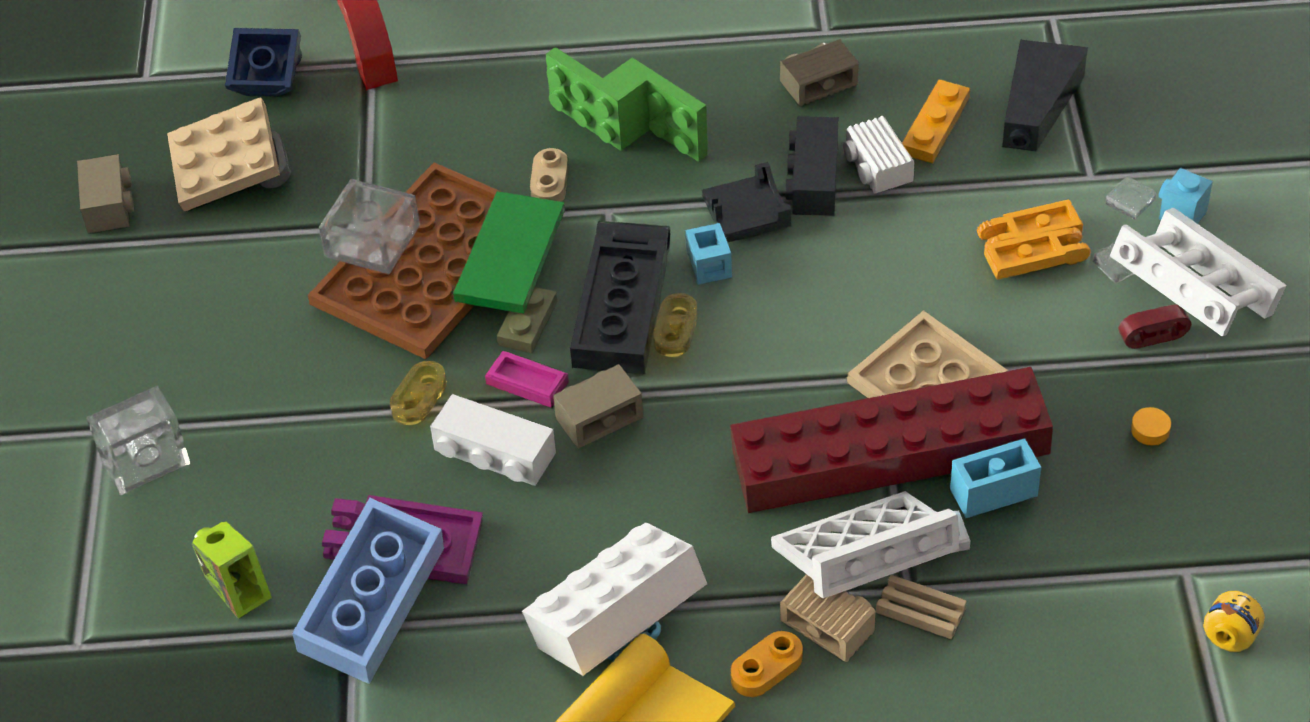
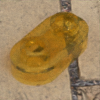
[653,293,698,357]
[390,361,447,425]

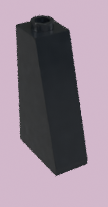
[1002,39,1088,151]

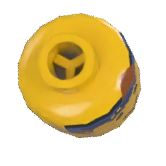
[1203,591,1265,652]

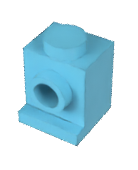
[685,223,732,285]

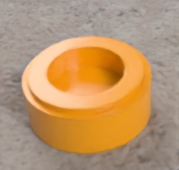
[1131,407,1171,445]

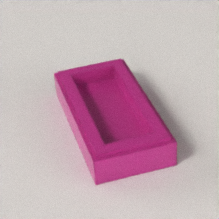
[485,351,569,408]

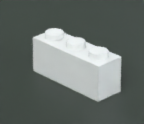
[430,394,556,486]

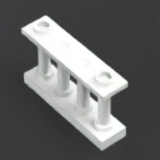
[1110,208,1287,336]

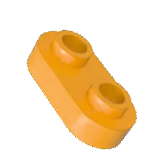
[731,631,803,697]

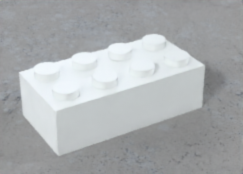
[522,522,707,676]

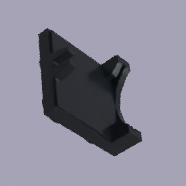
[702,162,791,243]

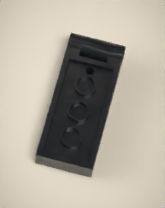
[570,221,671,374]

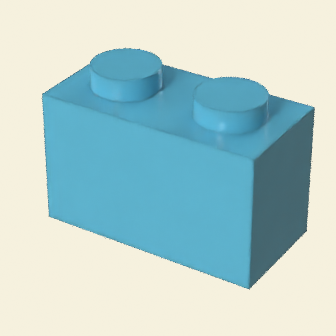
[950,438,1041,518]

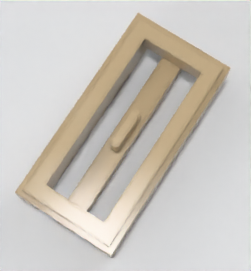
[876,575,967,640]

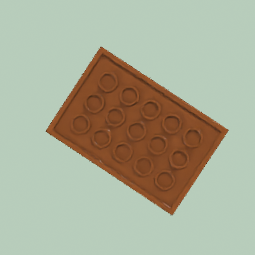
[308,162,501,359]

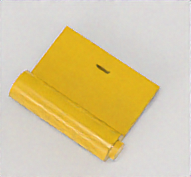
[556,634,735,722]

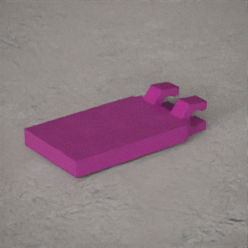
[322,495,483,585]

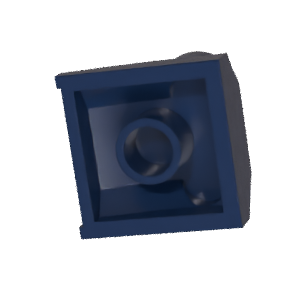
[225,28,302,97]

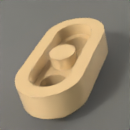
[530,148,569,202]

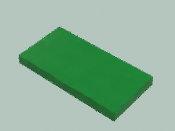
[453,191,565,314]

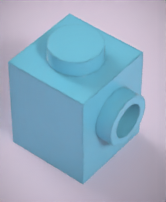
[1158,168,1213,224]

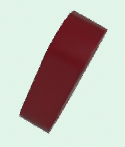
[1118,304,1192,349]

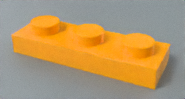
[902,79,970,164]

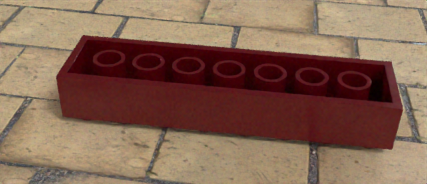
[730,367,1053,513]

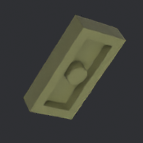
[497,287,558,353]

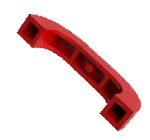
[337,0,398,90]

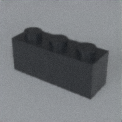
[786,116,839,216]

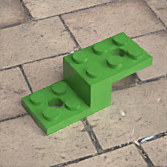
[546,47,708,162]

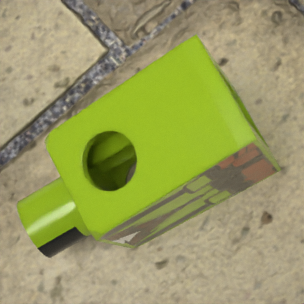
[192,522,272,619]

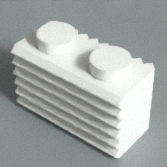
[843,116,914,194]

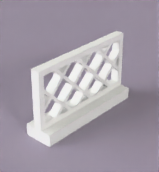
[771,491,960,599]

